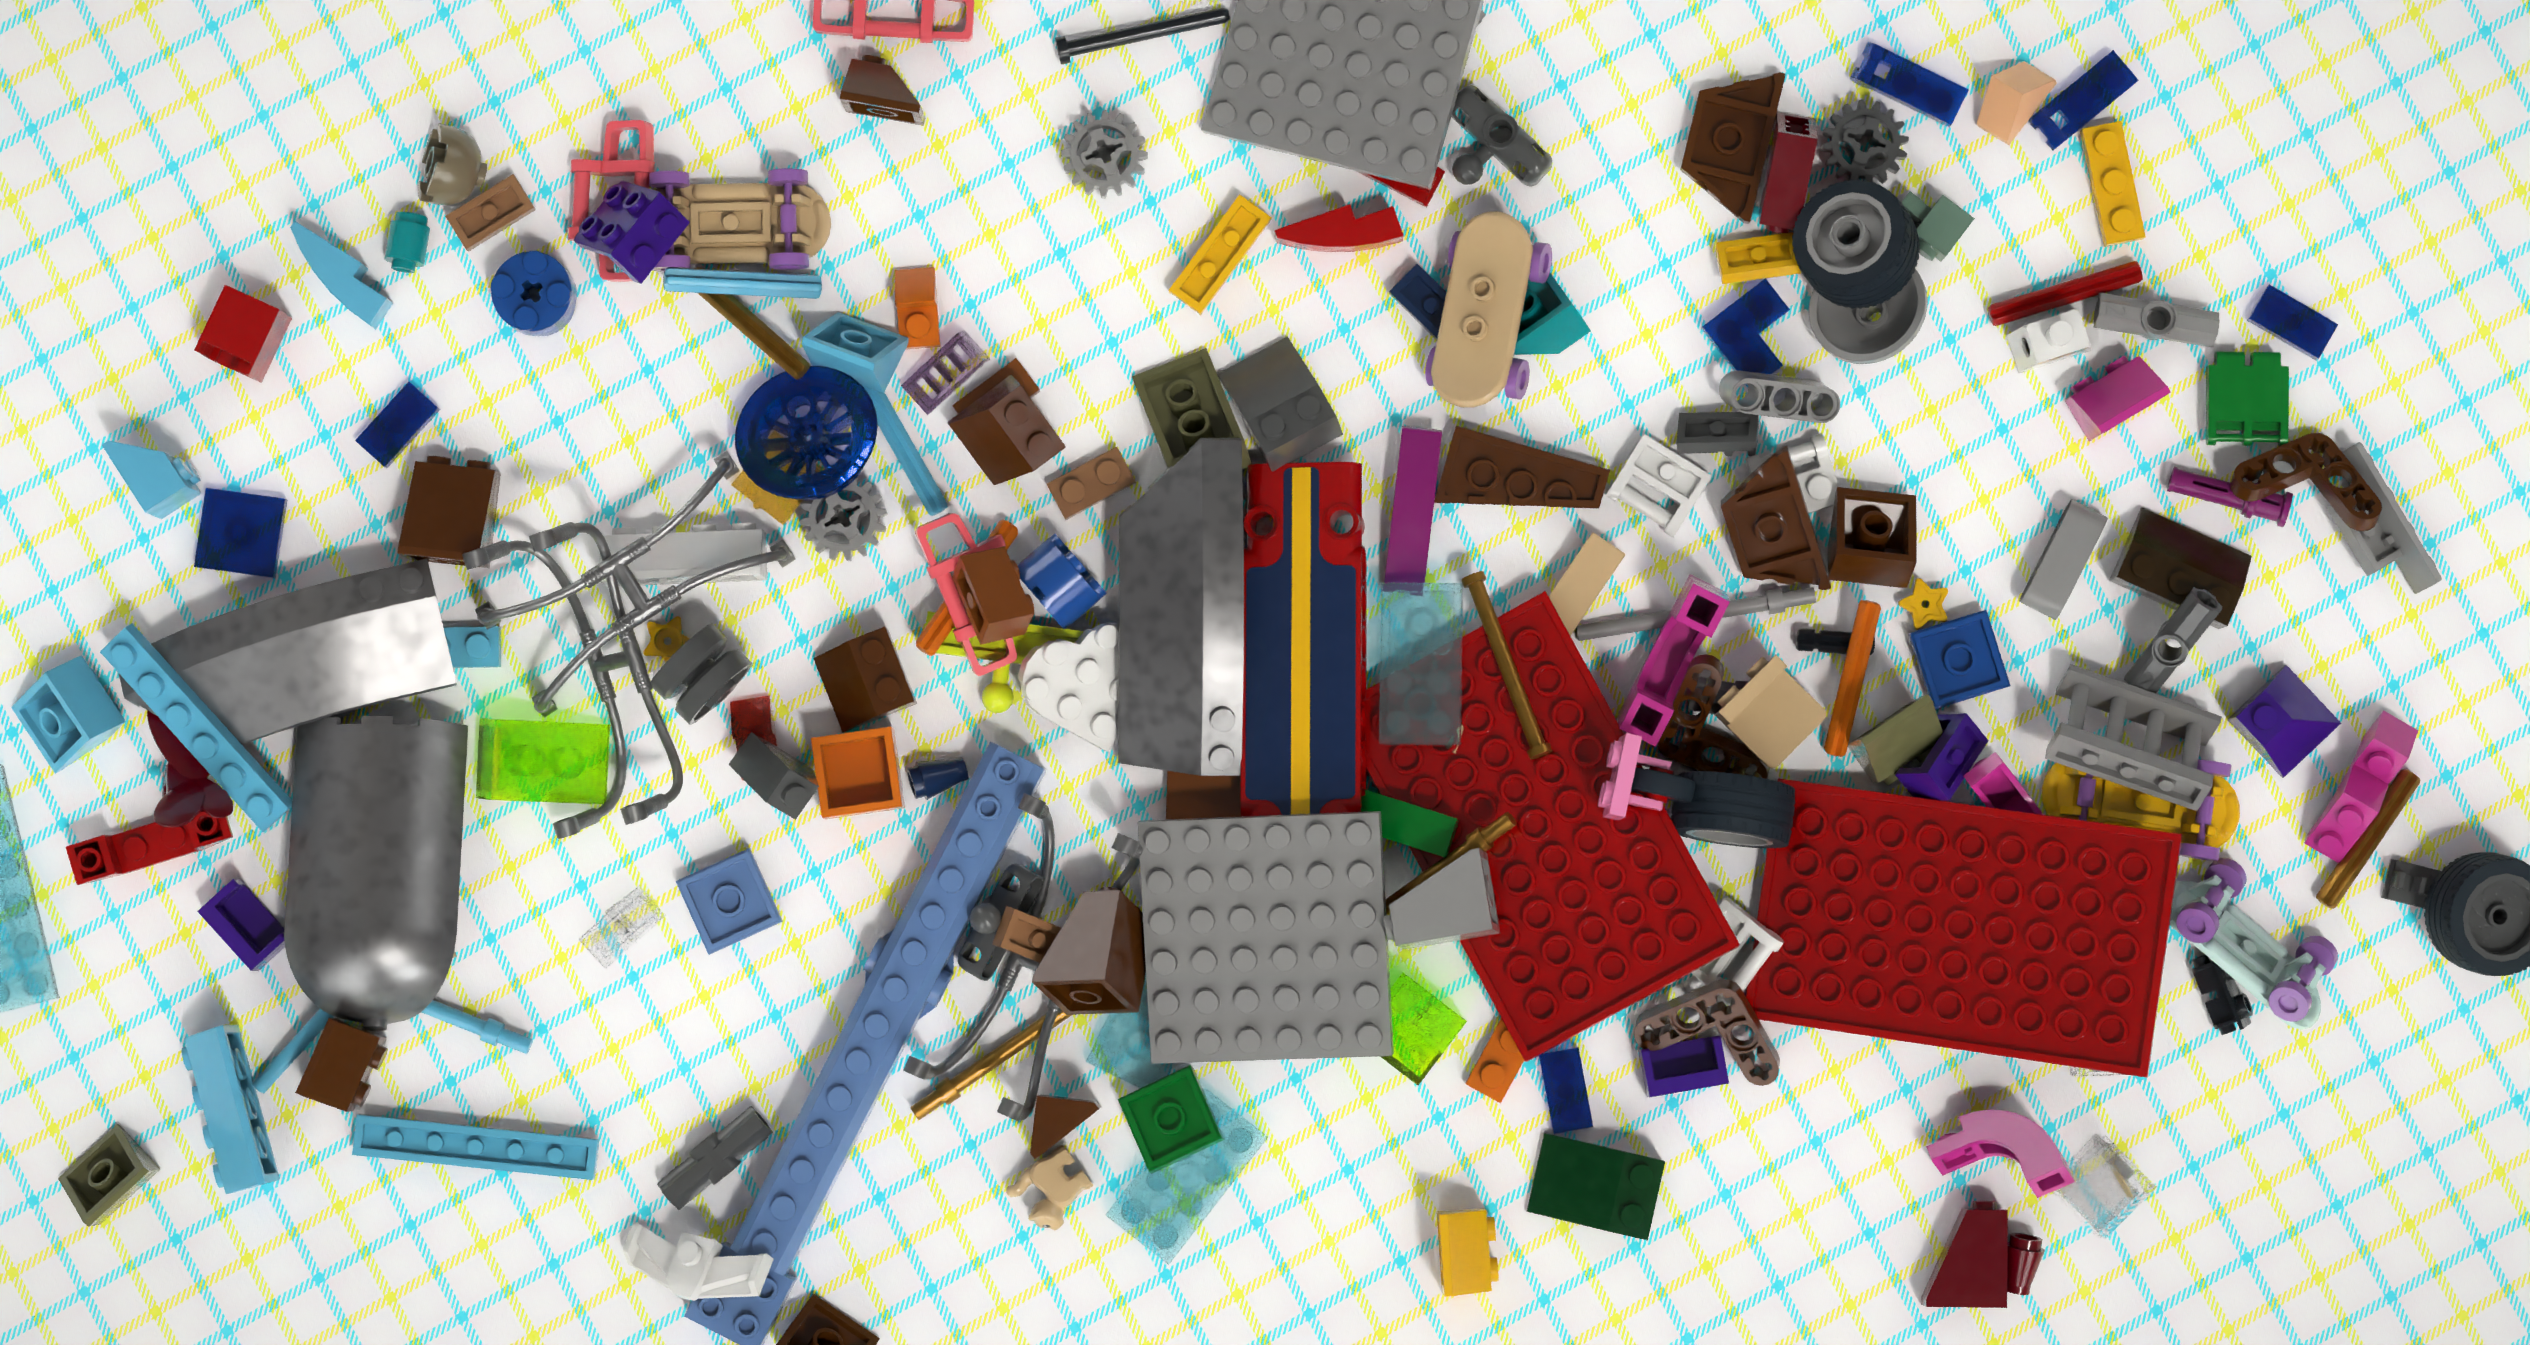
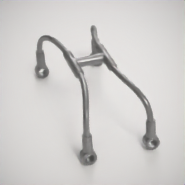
[475,451,796,718]
[462,522,683,839]
[903,793,1143,1121]

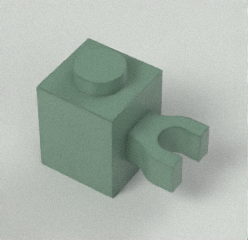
[1901,191,1975,262]

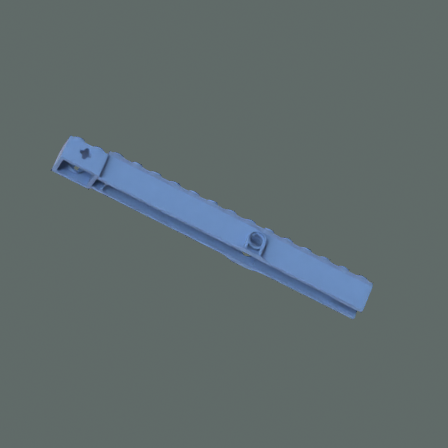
[684,741,1046,1345]

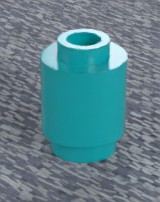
[384,212,430,273]

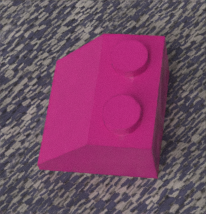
[2065,355,2171,442]

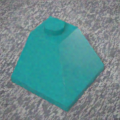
[1514,273,1591,355]

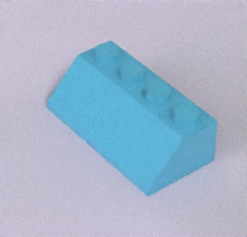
[181,1024,280,1194]

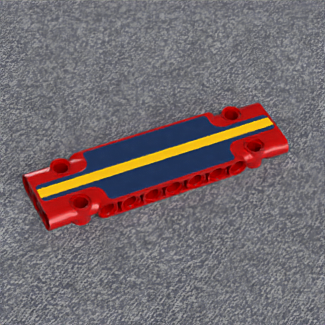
[1241,462,1367,817]

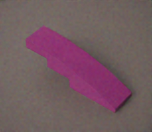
[1383,426,1442,597]

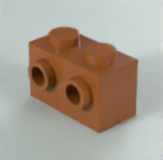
[952,546,1034,645]

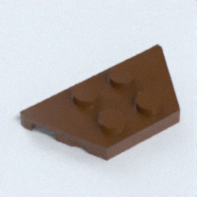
[1680,72,1786,224]
[1720,445,1831,590]

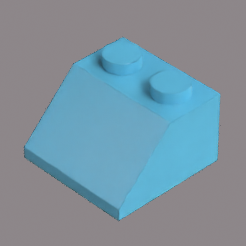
[102,440,202,520]
[11,655,126,774]

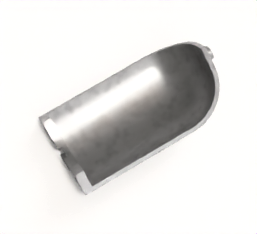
[284,716,468,1031]

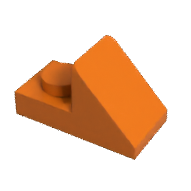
[895,267,941,350]

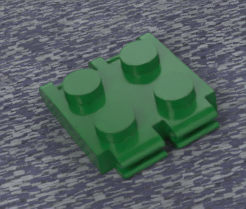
[2205,351,2289,447]

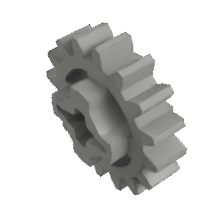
[1061,110,1148,199]
[800,474,888,562]

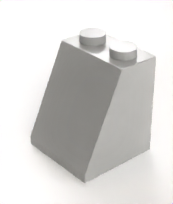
[1384,848,1500,949]

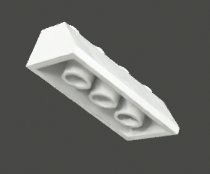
[599,523,768,587]

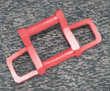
[813,0,975,43]
[568,120,655,282]
[915,513,1017,676]

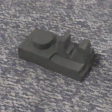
[1676,412,1759,457]
[2381,859,2440,909]

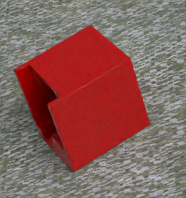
[194,285,292,383]

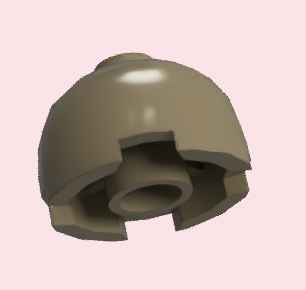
[418,123,487,206]

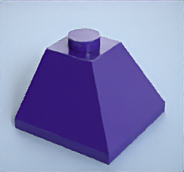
[2227,665,2341,778]

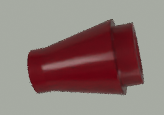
[2007,1233,2045,1295]

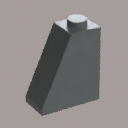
[728,732,819,820]

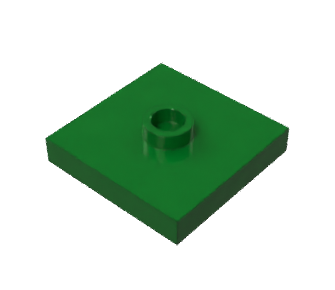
[1118,1065,1225,1174]

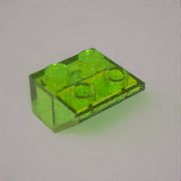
[1380,972,1467,1085]

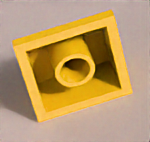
[1436,1208,1499,1297]

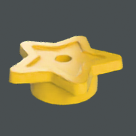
[1898,578,1948,630]
[643,616,690,662]

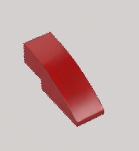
[1274,204,1404,252]

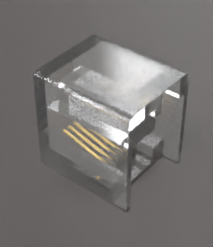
[2052,1134,2157,1239]

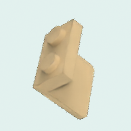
[1715,655,1826,769]

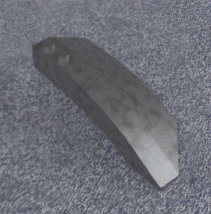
[1118,438,1244,776]
[119,559,457,745]

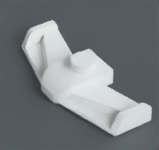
[623,1222,774,1301]

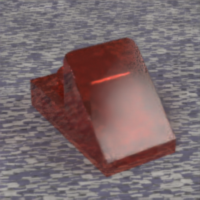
[730,695,778,781]

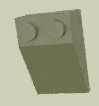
[1132,348,1252,469]
[1848,694,1943,786]

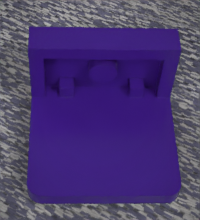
[574,181,690,284]

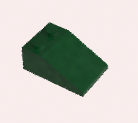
[1526,1133,1665,1241]

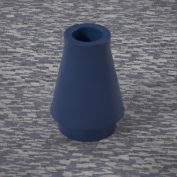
[907,757,969,800]

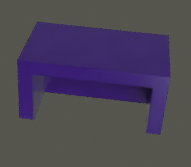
[1895,713,1989,801]
[197,879,285,971]
[1638,1035,1729,1098]

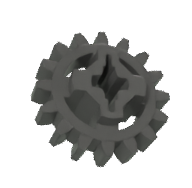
[1821,99,1909,184]

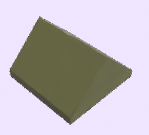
[58,1124,161,1227]

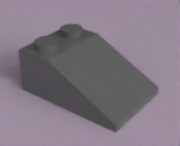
[1217,336,1343,472]

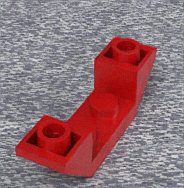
[65,810,233,886]

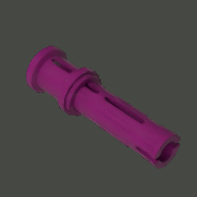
[2167,466,2293,528]

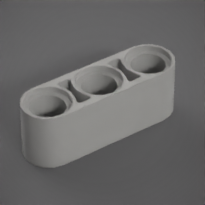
[1719,371,1840,423]
[2019,499,2108,620]

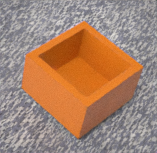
[811,726,905,820]

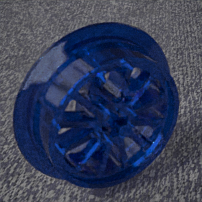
[735,366,878,500]

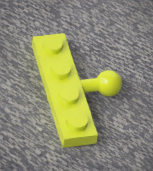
[926,611,1084,713]

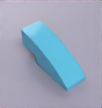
[290,221,393,330]

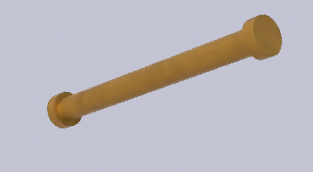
[1461,571,1553,759]

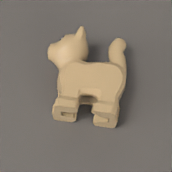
[1006,1145,1094,1231]

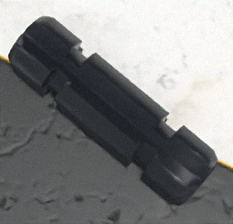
[1796,629,1875,655]

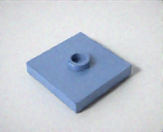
[676,848,783,955]

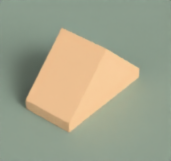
[1976,61,2057,145]

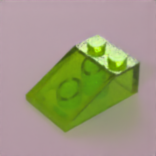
[476,718,610,804]

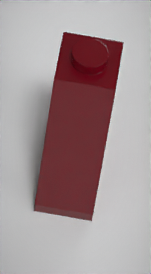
[1759,112,1818,233]
[1921,1200,2008,1308]

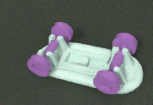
[2170,858,2338,1030]

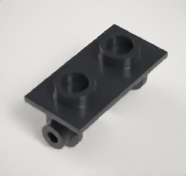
[2191,955,2253,1035]

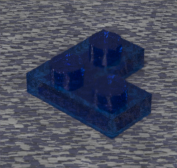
[1701,278,1790,388]

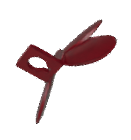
[147,710,233,827]

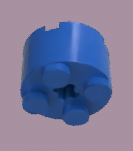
[491,251,577,337]
[1018,533,1107,629]

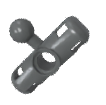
[1451,85,1552,187]
[957,863,1045,981]

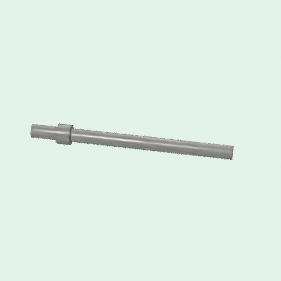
[1576,587,1816,641]

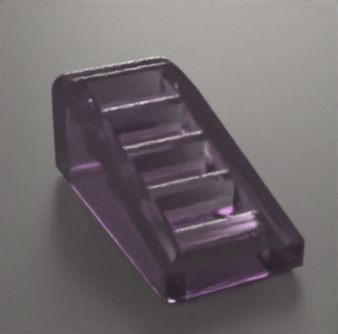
[901,330,990,415]

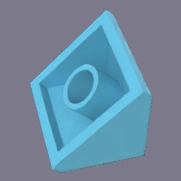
[801,312,909,393]

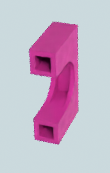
[1617,574,1730,747]

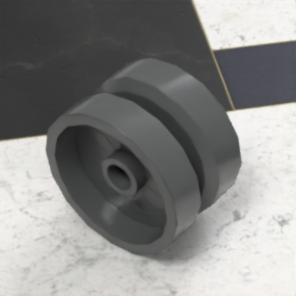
[651,623,752,725]

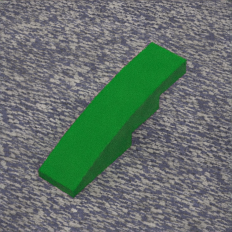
[1361,790,1459,858]

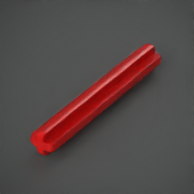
[1988,261,2143,326]

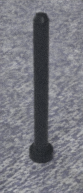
[1055,7,1230,65]

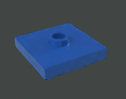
[1908,610,2011,710]

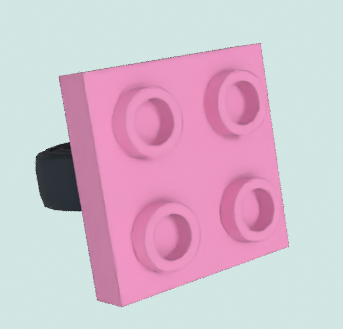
[1598,733,1695,820]

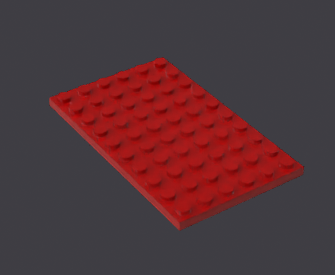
[1366,591,1741,1062]
[1746,778,2182,1078]

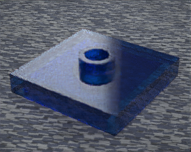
[194,488,288,579]

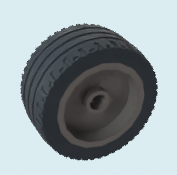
[2424,852,2530,976]

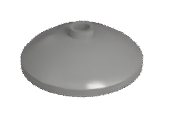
[1809,269,1928,364]

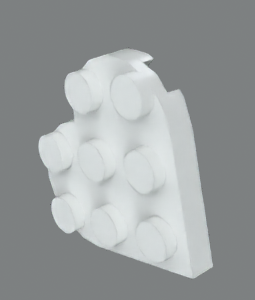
[1018,622,1119,752]

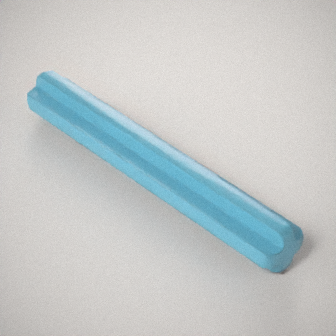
[663,267,822,299]
[855,383,948,516]

